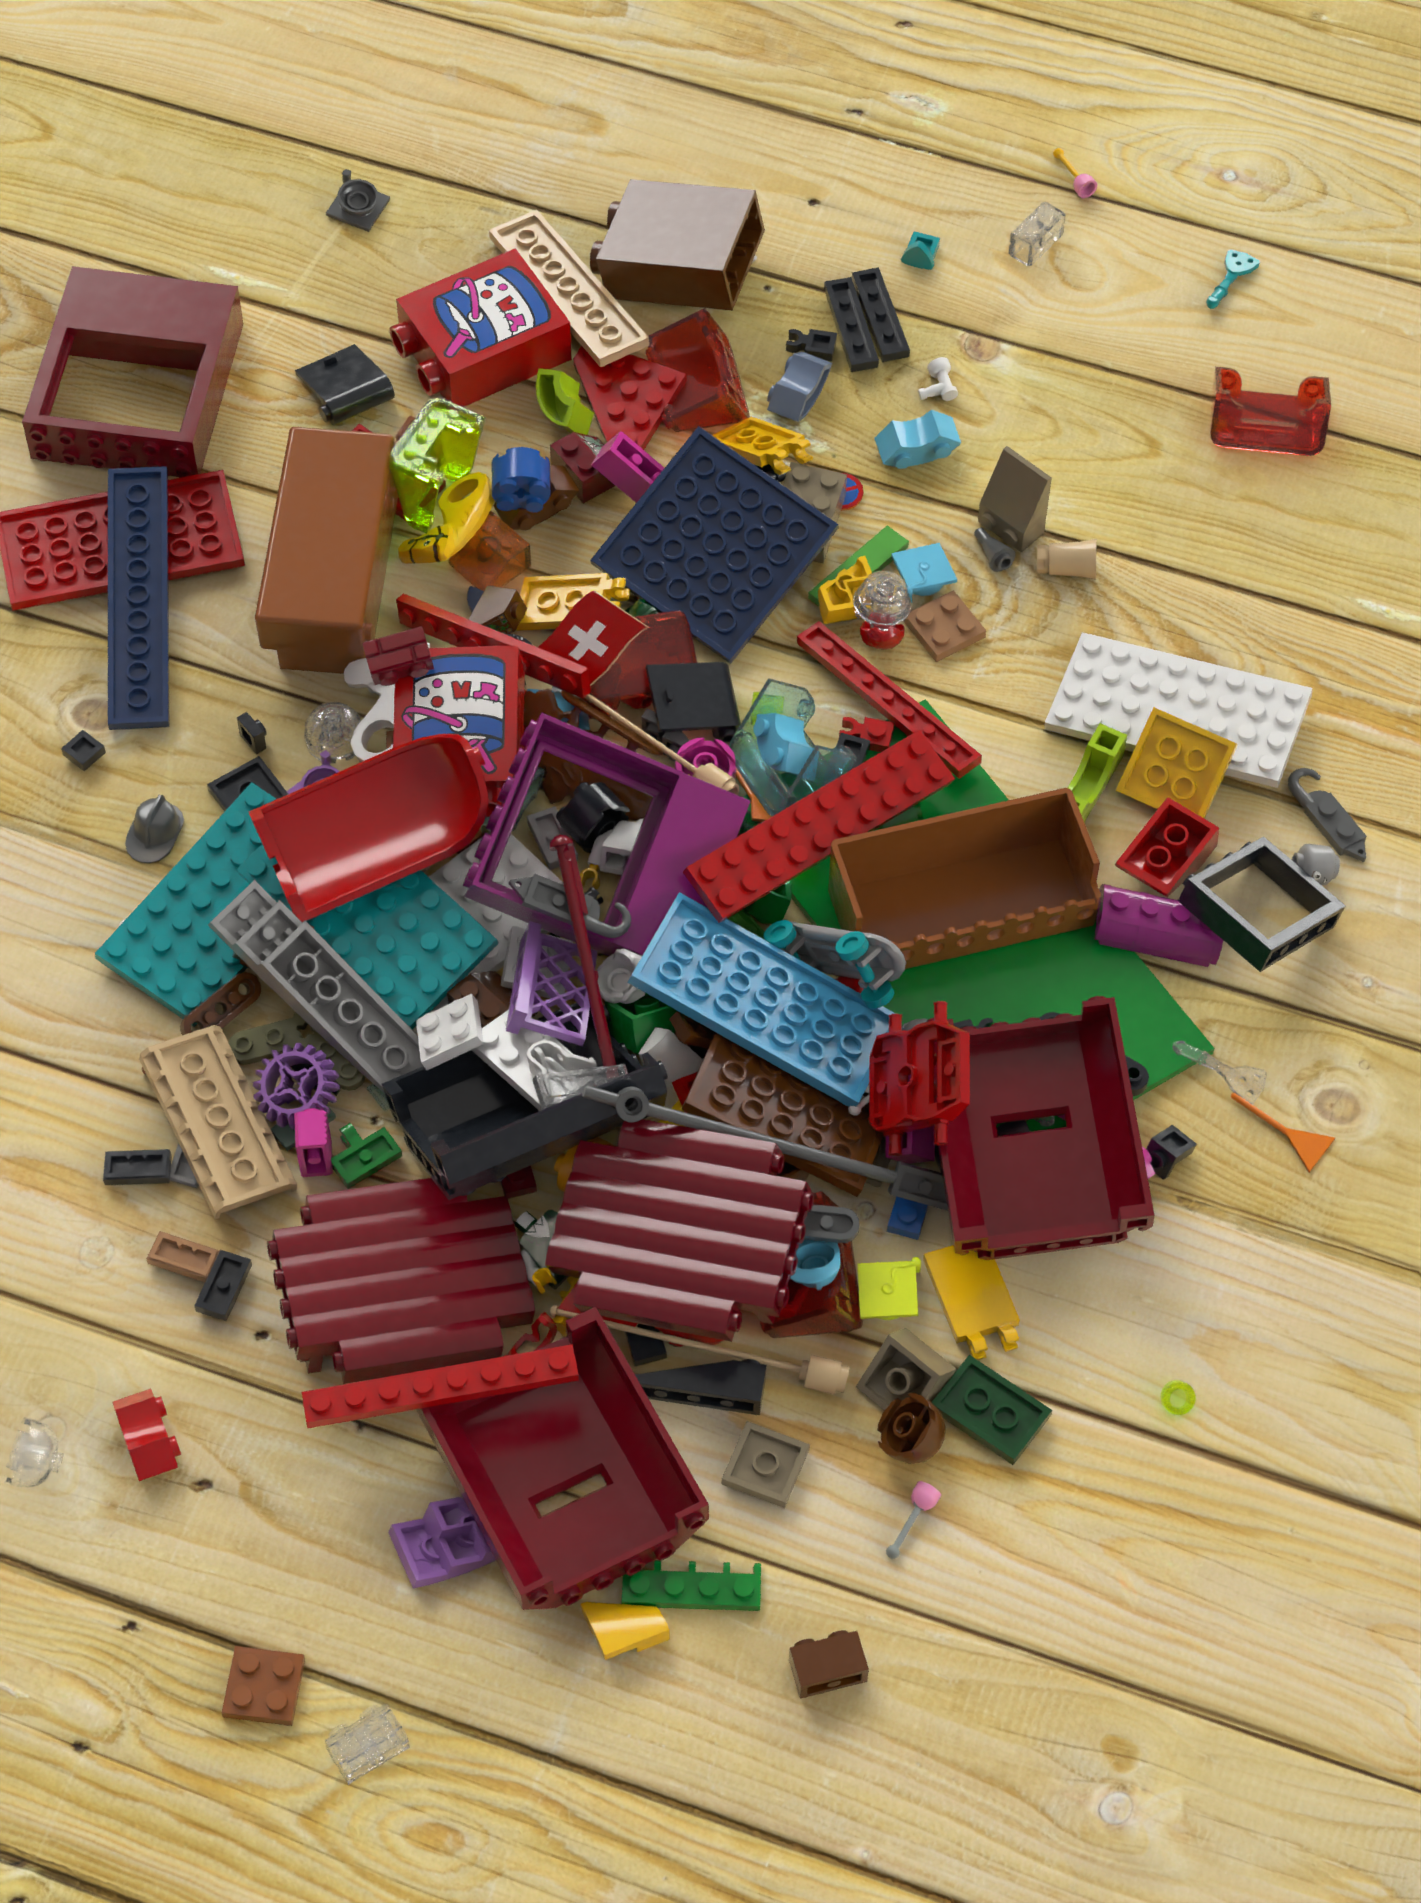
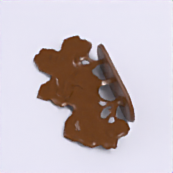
[524,689,663,821]

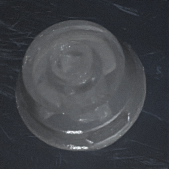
[853,571,911,631]

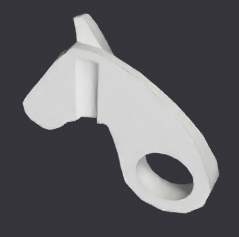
[344,643,430,762]

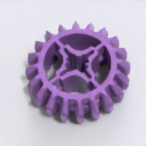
[253,1043,340,1130]

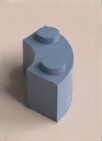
[767,352,833,422]

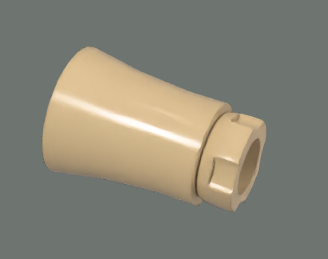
[1037,539,1097,580]

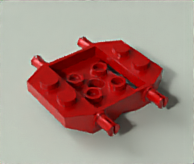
[869,1001,970,1156]

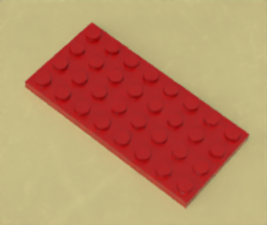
[0,470,245,611]

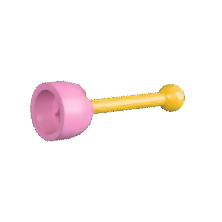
[1053,148,1097,198]

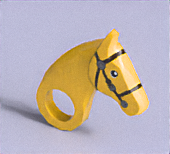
[398,472,495,564]

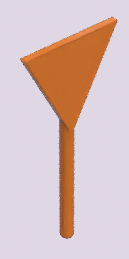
[736,767,777,822]
[1231,1093,1335,1173]

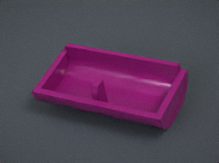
[1095,884,1223,967]

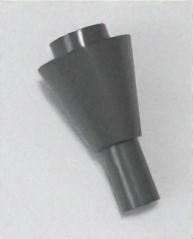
[974,527,1015,572]

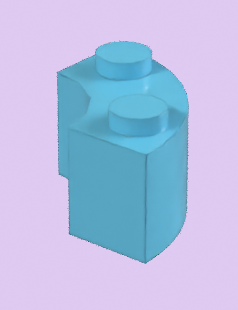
[874,410,961,469]
[753,713,818,779]

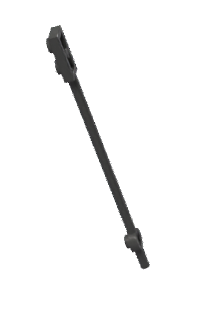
[582,1085,948,1211]

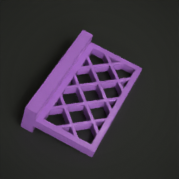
[506,921,598,1046]

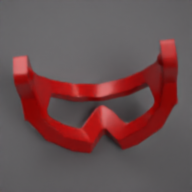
[505,1312,557,1356]

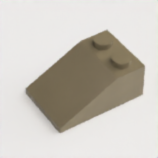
[978,446,1052,553]

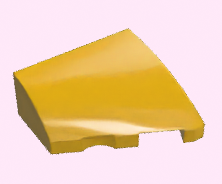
[818,556,881,624]
[580,1602,670,1660]

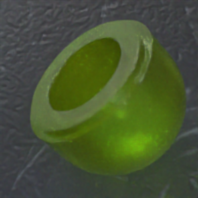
[1160,1380,1196,1415]

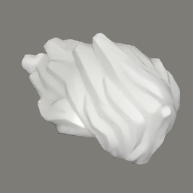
[597,949,645,1004]

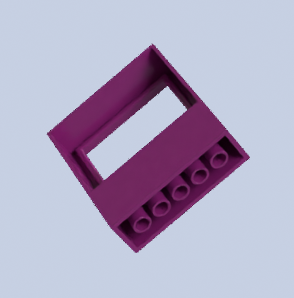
[462,713,750,957]

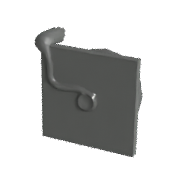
[326,169,390,232]

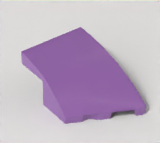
[388,1497,496,1589]

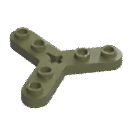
[228,1012,366,1091]

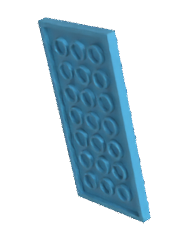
[627,892,896,1107]

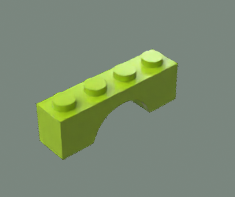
[1067,723,1127,823]

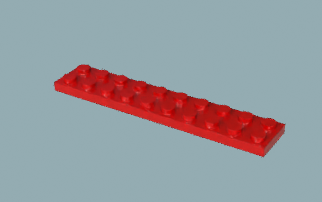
[683,730,955,923]

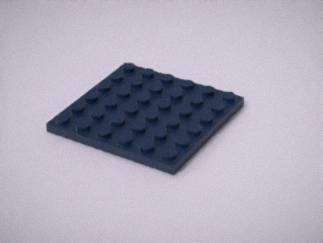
[590,426,839,664]

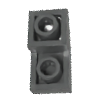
[641,708,689,762]

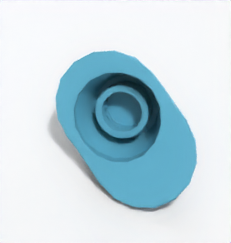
[790,1240,841,1290]

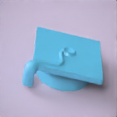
[891,543,957,604]

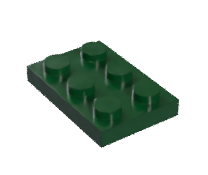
[932,1355,1052,1465]

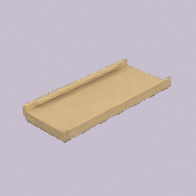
[139,1025,297,1219]

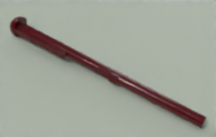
[550,835,619,1082]

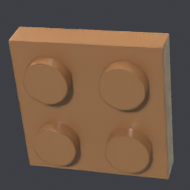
[904,590,986,662]

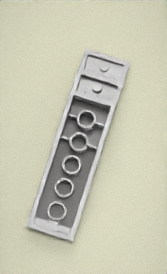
[208,880,423,1094]

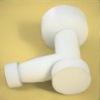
[918,357,958,401]

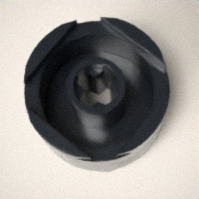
[556,782,630,853]

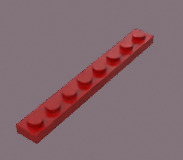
[396,593,591,699]
[797,621,982,779]
[301,1344,579,1429]

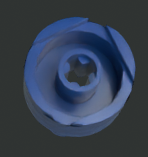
[491,447,551,512]

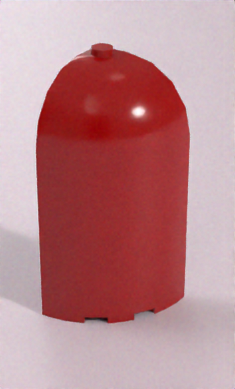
[249,734,489,922]

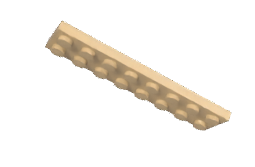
[489,209,649,367]

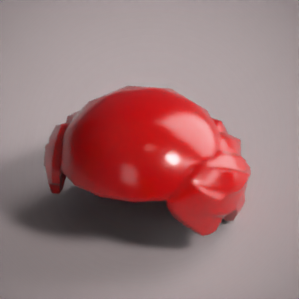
[860,615,905,650]

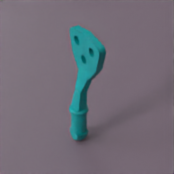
[1206,249,1260,309]

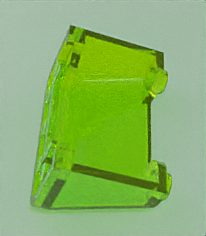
[388,398,486,534]

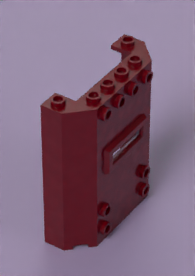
[920,996,1155,1260]
[416,1307,709,1610]

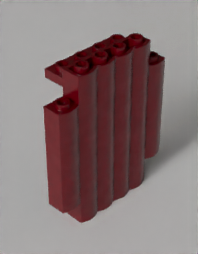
[545,1119,814,1342]
[267,1178,535,1384]

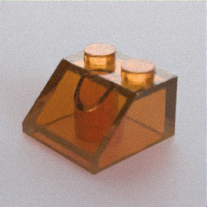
[448,511,531,591]

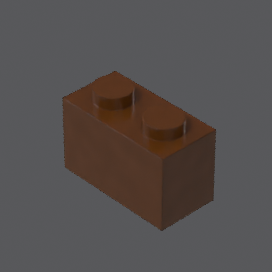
[789,1630,869,1699]

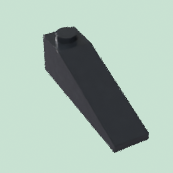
[635,1359,767,1415]

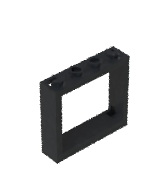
[1178,836,1346,972]

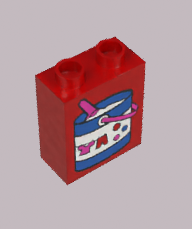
[389,248,572,412]
[393,645,525,817]

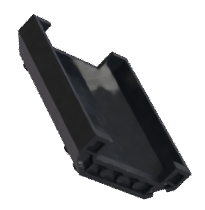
[382,1002,668,1200]

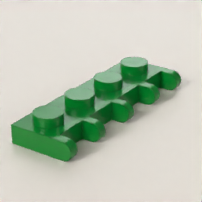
[622,1560,761,1611]

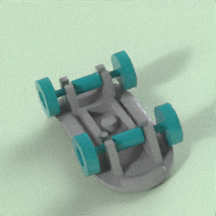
[764,920,906,1008]

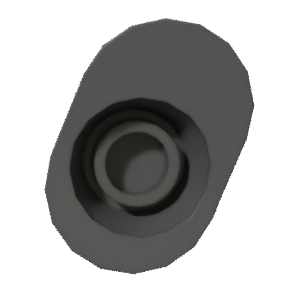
[125,794,184,863]

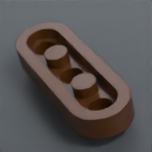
[180,972,261,1035]

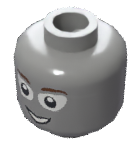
[1292,844,1340,885]

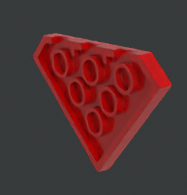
[573,345,687,450]

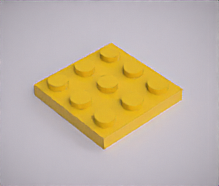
[1115,707,1238,819]

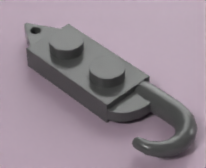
[1288,768,1367,862]
[508,874,631,938]

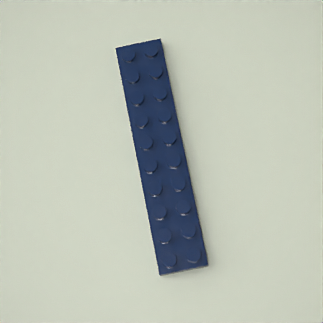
[108,466,170,730]

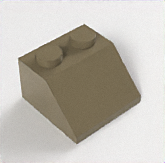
[856,1328,956,1410]

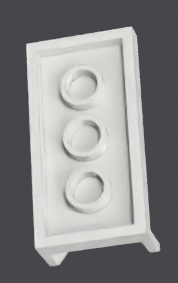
[472,1010,599,1111]

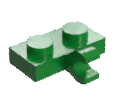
[331,1123,402,1189]

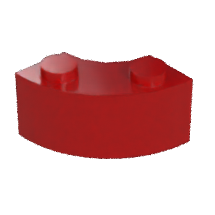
[112,1388,181,1481]

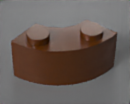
[493,465,579,531]

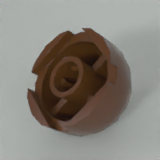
[877,1393,946,1464]

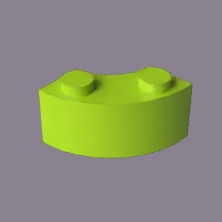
[536,368,594,435]

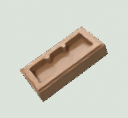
[146,1231,220,1282]

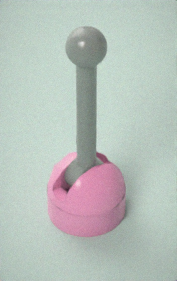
[886,1481,941,1559]

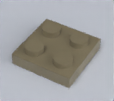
[721,1421,810,1508]

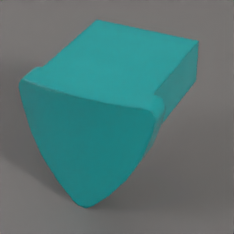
[901,231,940,270]

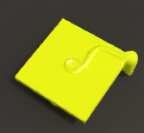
[857,1257,921,1320]

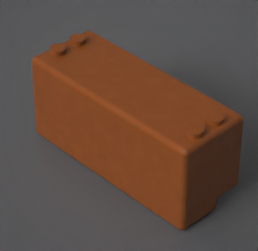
[255,427,404,674]
[828,788,1101,969]

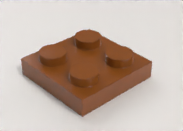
[221,1646,305,1726]

